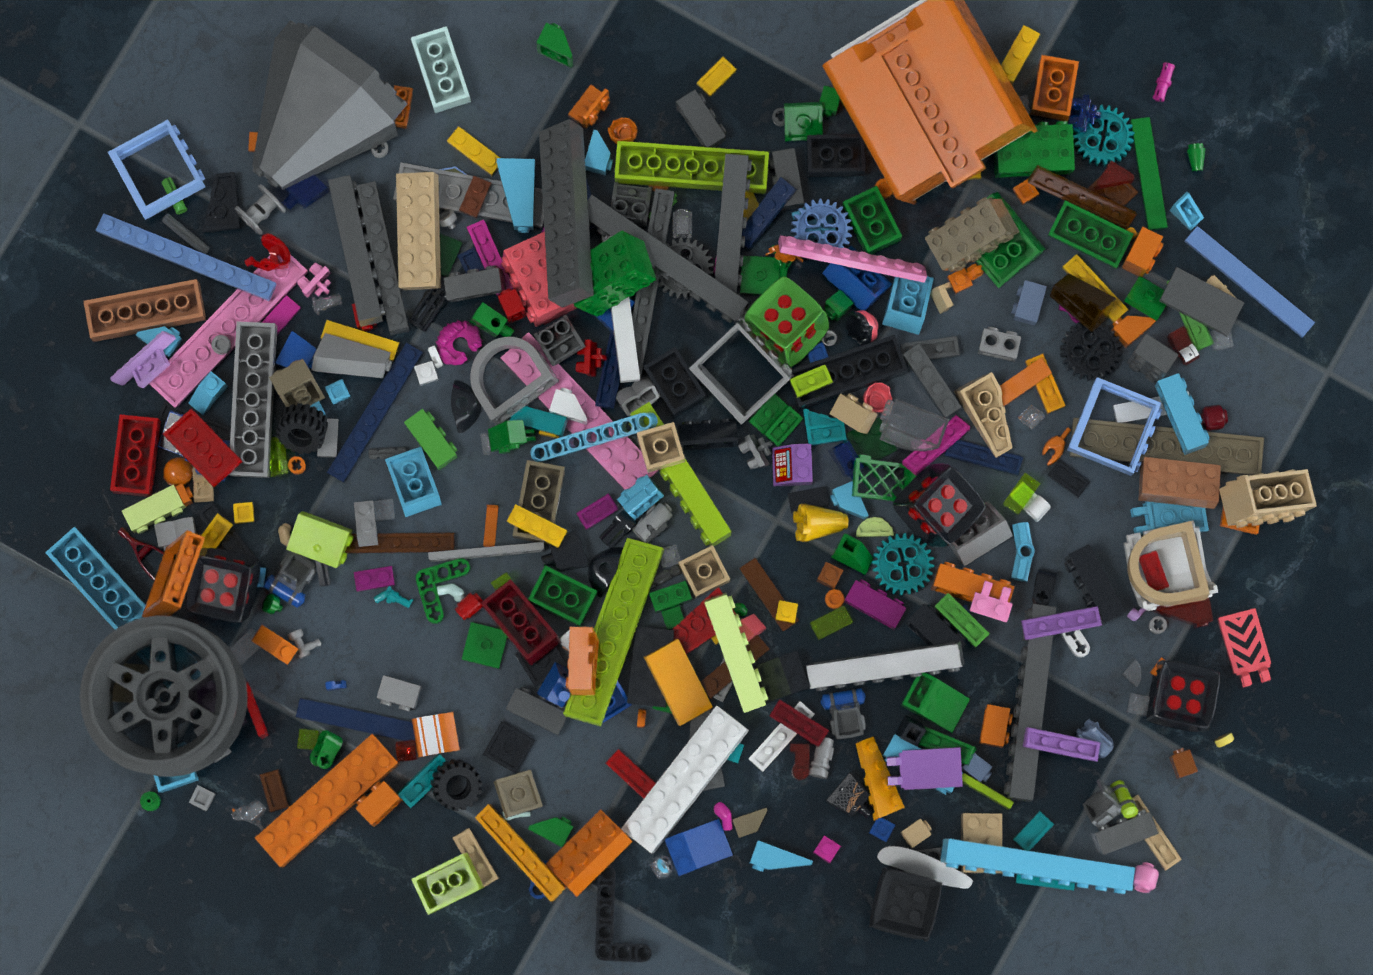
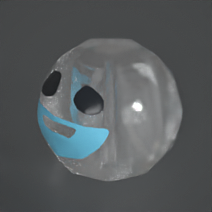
[650,855,674,879]

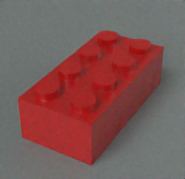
[110,415,161,497]

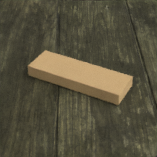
[453,828,499,887]

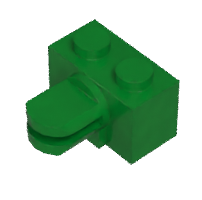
[488,420,536,454]

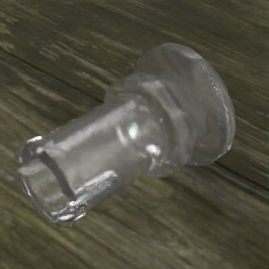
[312,293,342,315]

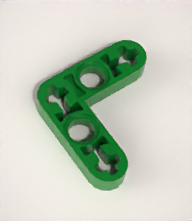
[416,558,470,624]

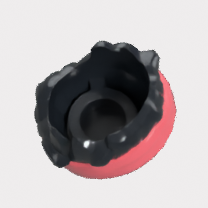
[845,310,879,345]

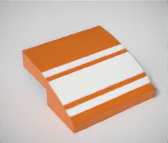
[412,712,460,757]

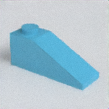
[750,841,813,872]

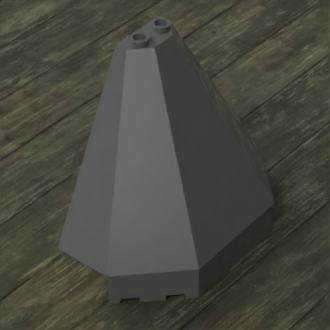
[252,20,407,190]

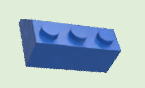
[822,246,892,311]

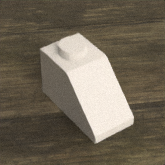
[549,388,587,425]

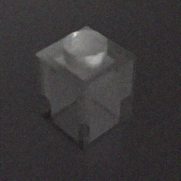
[673,209,692,238]

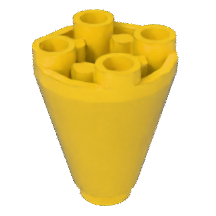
[793,504,848,542]

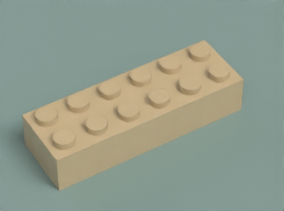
[396,172,441,290]

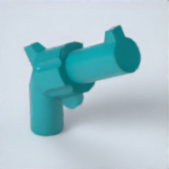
[373,586,413,608]

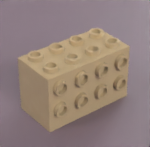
[1219,469,1317,528]

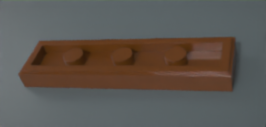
[739,558,799,632]

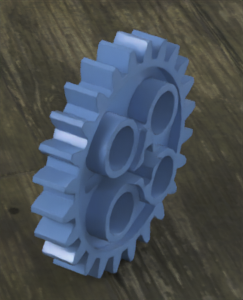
[790,198,853,248]

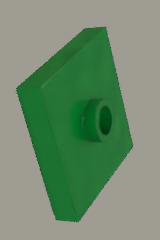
[784,102,823,141]
[740,256,780,295]
[1124,276,1166,321]
[462,622,507,669]

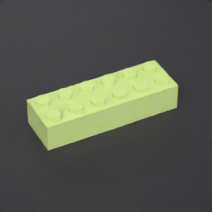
[705,593,768,713]

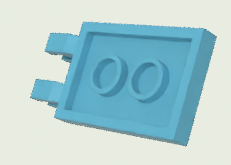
[1130,501,1209,535]

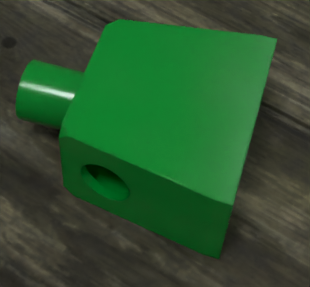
[469,302,514,338]

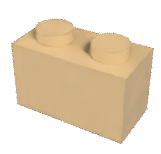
[830,393,878,434]

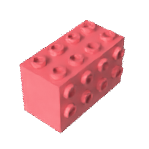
[501,232,576,327]

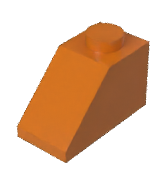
[1111,316,1156,348]
[251,625,298,665]

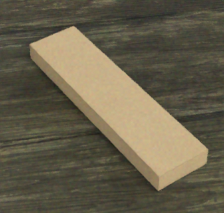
[1130,795,1182,870]

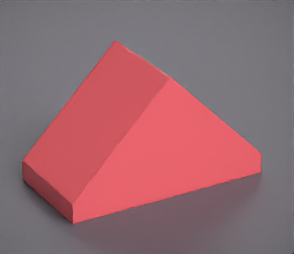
[739,614,766,642]

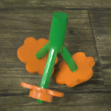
[765,245,804,279]

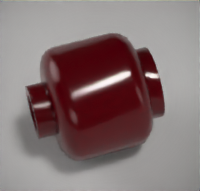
[1200,405,1228,431]

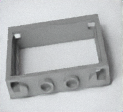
[689,320,794,424]

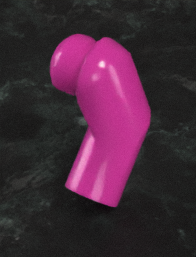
[714,802,732,831]

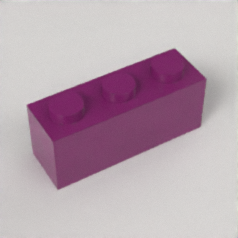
[844,580,906,630]

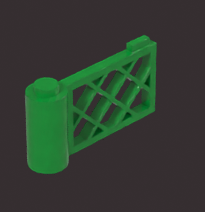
[852,455,927,502]

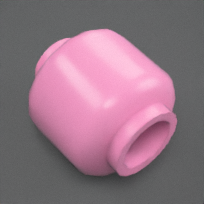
[1133,862,1159,893]

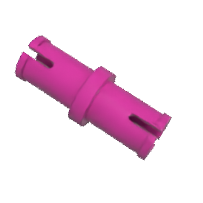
[1153,62,1175,102]

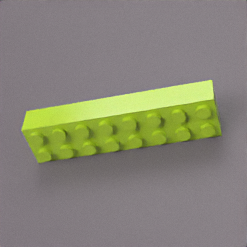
[615,141,769,194]
[629,402,731,546]

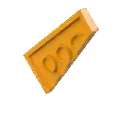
[856,737,905,820]

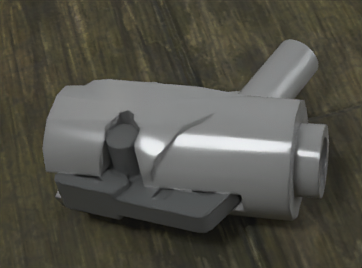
[632,503,673,543]

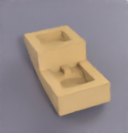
[193,467,214,502]

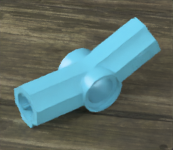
[1011,522,1035,582]

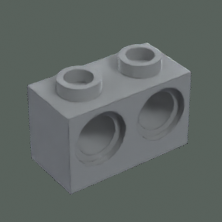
[978,327,1021,362]

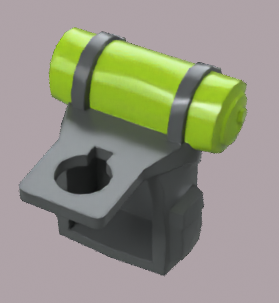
[1083,779,1138,828]

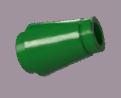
[1187,143,1205,171]

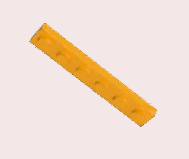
[475,804,566,902]

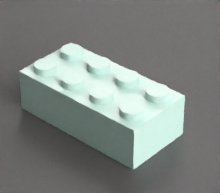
[411,26,471,113]

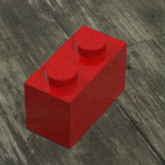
[498,288,526,324]

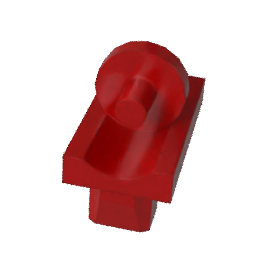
[576,340,607,377]

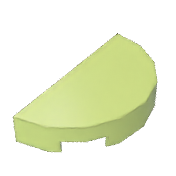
[856,517,894,537]

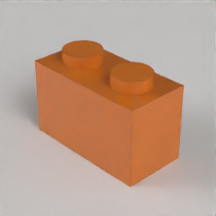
[979,704,1013,748]

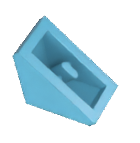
[1170,192,1204,230]

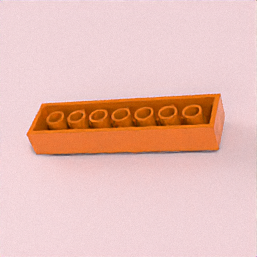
[255,734,399,868]

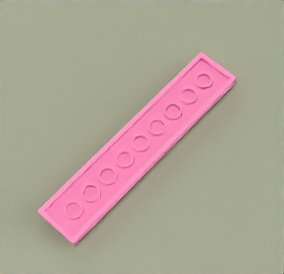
[149,255,308,408]
[501,332,659,490]

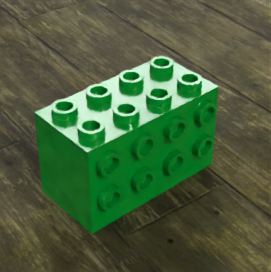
[994,121,1075,178]
[574,230,656,316]

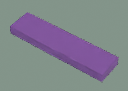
[1021,606,1102,640]
[1023,727,1101,762]

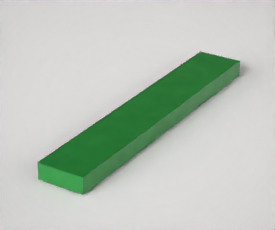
[1130,117,1168,230]

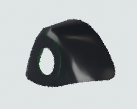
[451,380,481,433]
[588,547,623,598]

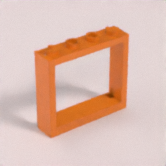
[142,530,205,617]

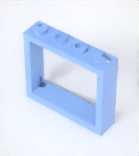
[108,120,205,220]
[1067,377,1162,476]

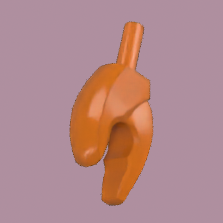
[1042,427,1071,466]

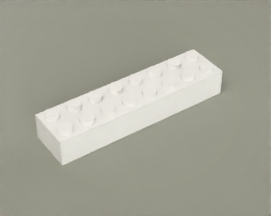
[621,706,749,853]

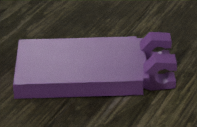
[887,747,963,790]

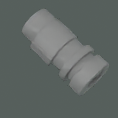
[808,738,834,779]

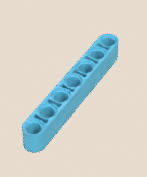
[531,412,658,462]

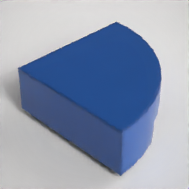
[325,680,347,691]

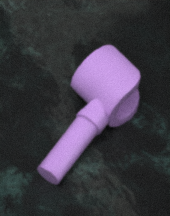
[1127,608,1146,621]

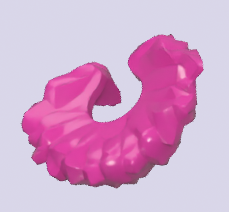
[436,320,482,366]

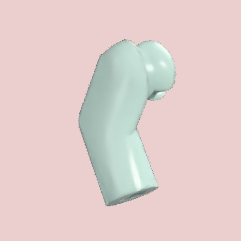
[437,583,464,602]

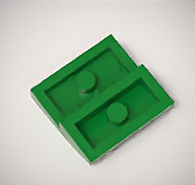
[748,394,803,447]

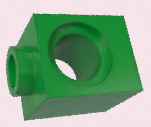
[820,86,840,117]

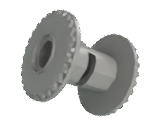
[235,184,286,235]

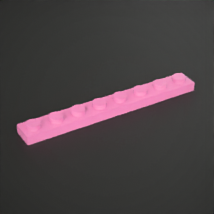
[778,235,927,283]

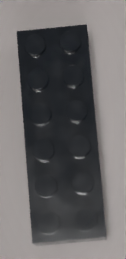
[788,335,908,411]

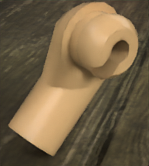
[278,523,292,546]

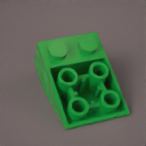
[901,672,970,733]

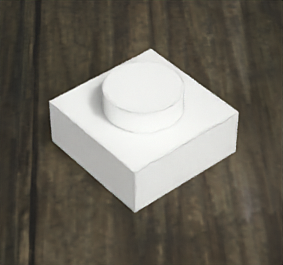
[414,361,438,386]

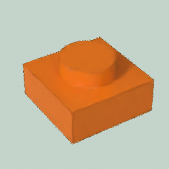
[1012,178,1039,205]
[947,268,973,294]
[176,483,194,506]

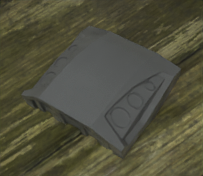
[611,182,652,228]
[534,315,586,367]

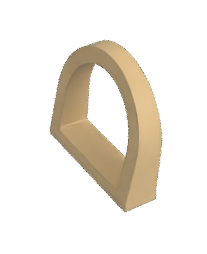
[1127,521,1210,606]

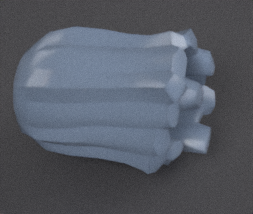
[1075,719,1114,758]

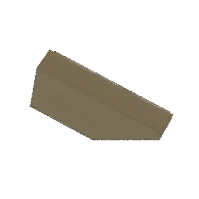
[732,808,767,838]

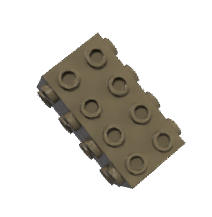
[925,197,1020,272]

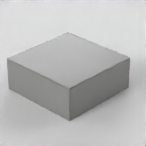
[189,785,215,811]

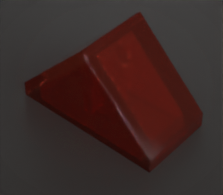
[1095,161,1135,190]

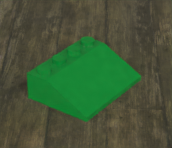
[976,192,1046,288]

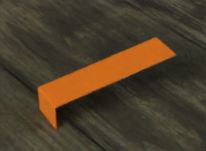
[483,505,498,547]

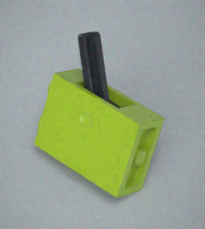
[286,511,354,587]

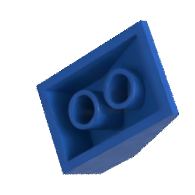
[665,819,733,876]

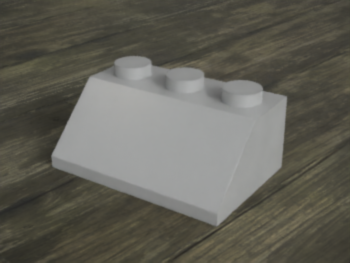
[949,501,1013,566]

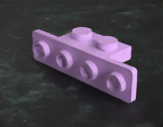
[110,331,176,388]

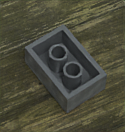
[1126,333,1179,383]

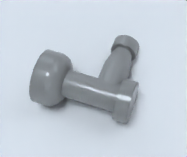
[287,629,321,659]

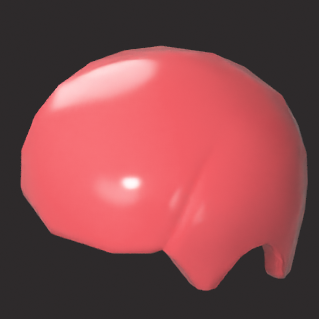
[863,382,893,413]

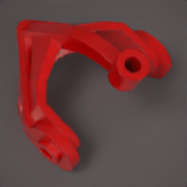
[245,234,291,272]

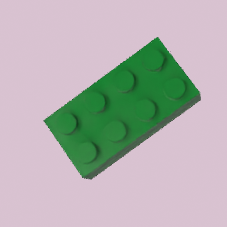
[1048,200,1134,269]

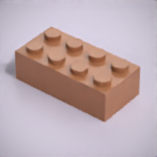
[1138,457,1221,509]

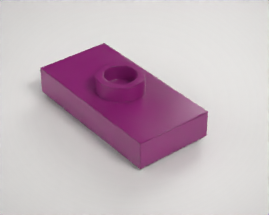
[576,493,619,530]

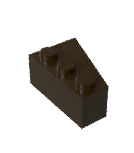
[1049,273,1116,332]

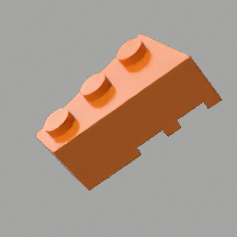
[566,627,599,695]

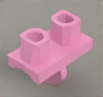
[297,262,331,298]

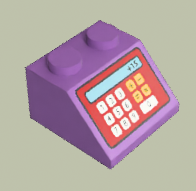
[772,444,813,486]

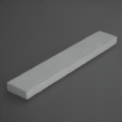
[428,542,545,562]

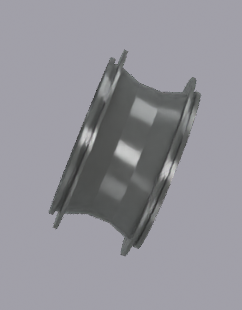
[80,616,248,777]

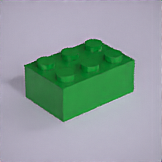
[842,186,902,255]
[528,565,598,627]

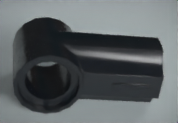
[599,510,637,549]

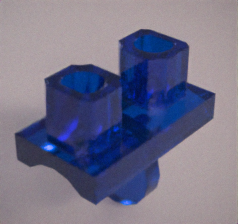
[1069,94,1101,133]

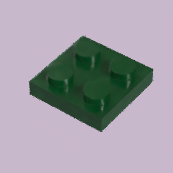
[846,417,897,468]

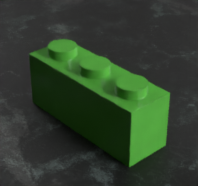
[404,409,458,470]

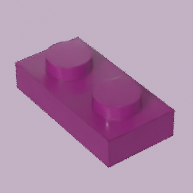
[354,566,395,592]

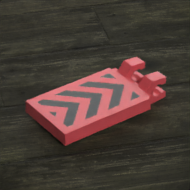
[1217,608,1271,688]

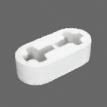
[1061,630,1090,658]

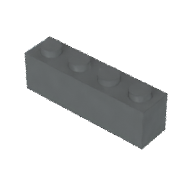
[902,343,961,418]

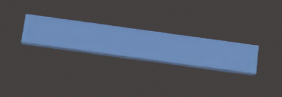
[1184,226,1315,338]

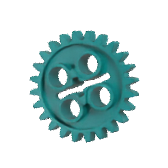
[1073,105,1134,167]
[871,533,934,596]

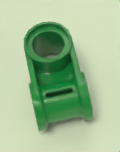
[310,729,343,769]

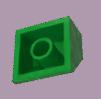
[536,23,573,68]

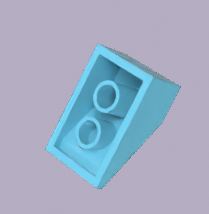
[882,276,934,335]
[385,447,442,517]

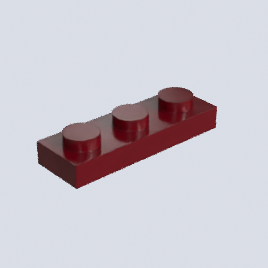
[769,699,829,747]

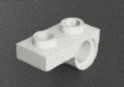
[1009,482,1051,522]

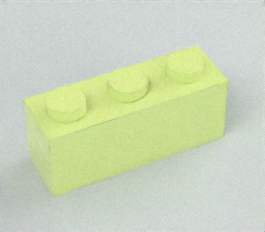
[122,485,186,534]

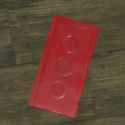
[163,408,242,488]

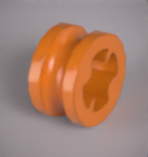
[288,456,306,475]

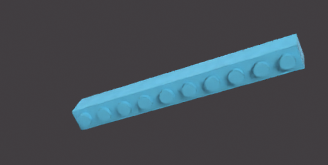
[940,839,1135,894]

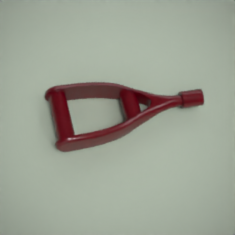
[117,527,164,580]

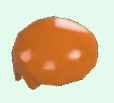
[608,117,638,144]
[163,457,193,487]

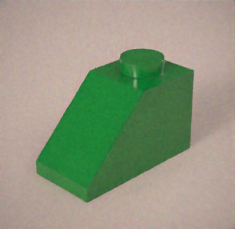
[528,817,574,847]

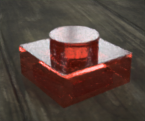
[395,740,417,761]

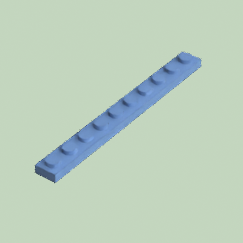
[96,213,277,301]

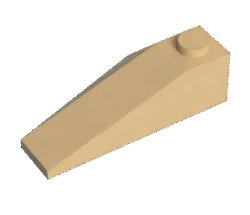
[954,372,1012,458]

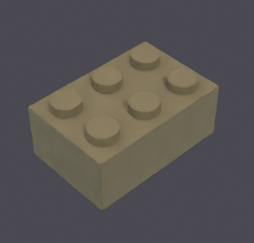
[269,359,325,407]

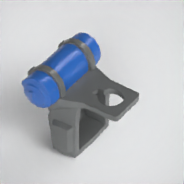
[264,552,316,608]
[821,688,866,739]

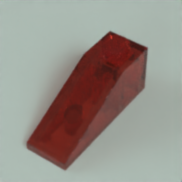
[1150,598,1213,627]

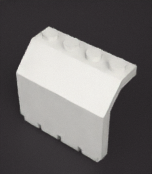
[1123,520,1218,611]

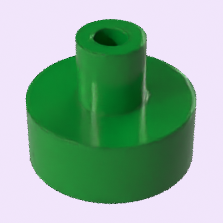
[262,594,283,615]
[140,791,161,811]

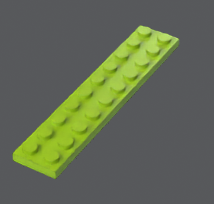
[563,538,664,727]

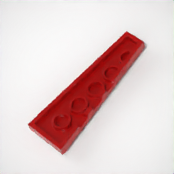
[673,587,736,655]

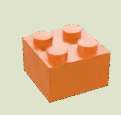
[1121,227,1164,277]
[356,781,402,827]

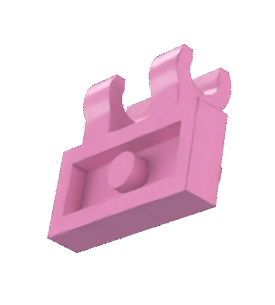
[969,581,1013,623]

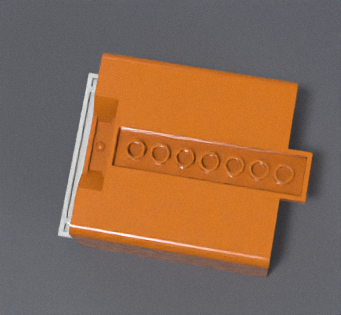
[822,0,1038,205]

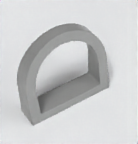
[470,337,559,425]

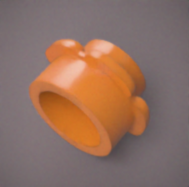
[966,264,984,281]

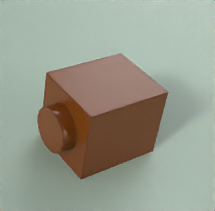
[817,562,843,589]
[1169,748,1198,779]

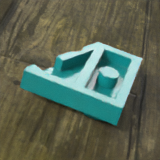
[803,409,847,446]

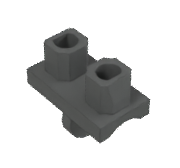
[738,434,773,469]

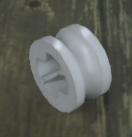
[371,142,388,158]
[1149,616,1167,634]

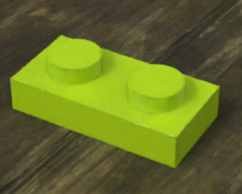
[790,365,833,398]

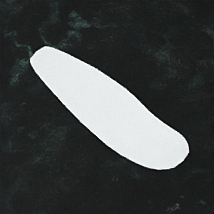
[877,846,973,889]

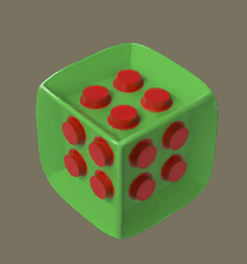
[744,276,829,368]

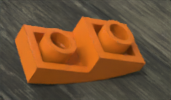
[394,85,413,129]

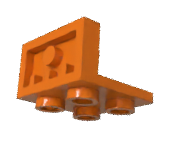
[568,85,610,129]

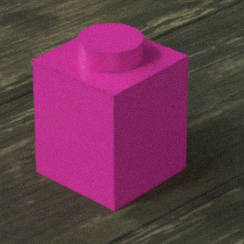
[813,836,841,863]

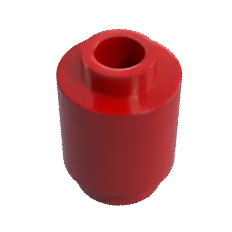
[454,593,483,621]

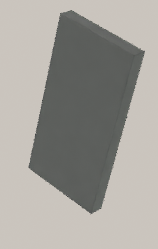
[1159,267,1244,337]

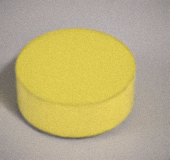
[1214,732,1234,748]

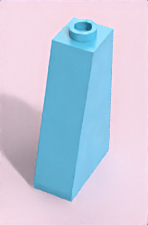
[497,158,535,233]

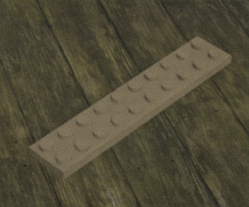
[1070,418,1264,476]

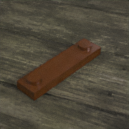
[700,635,770,699]

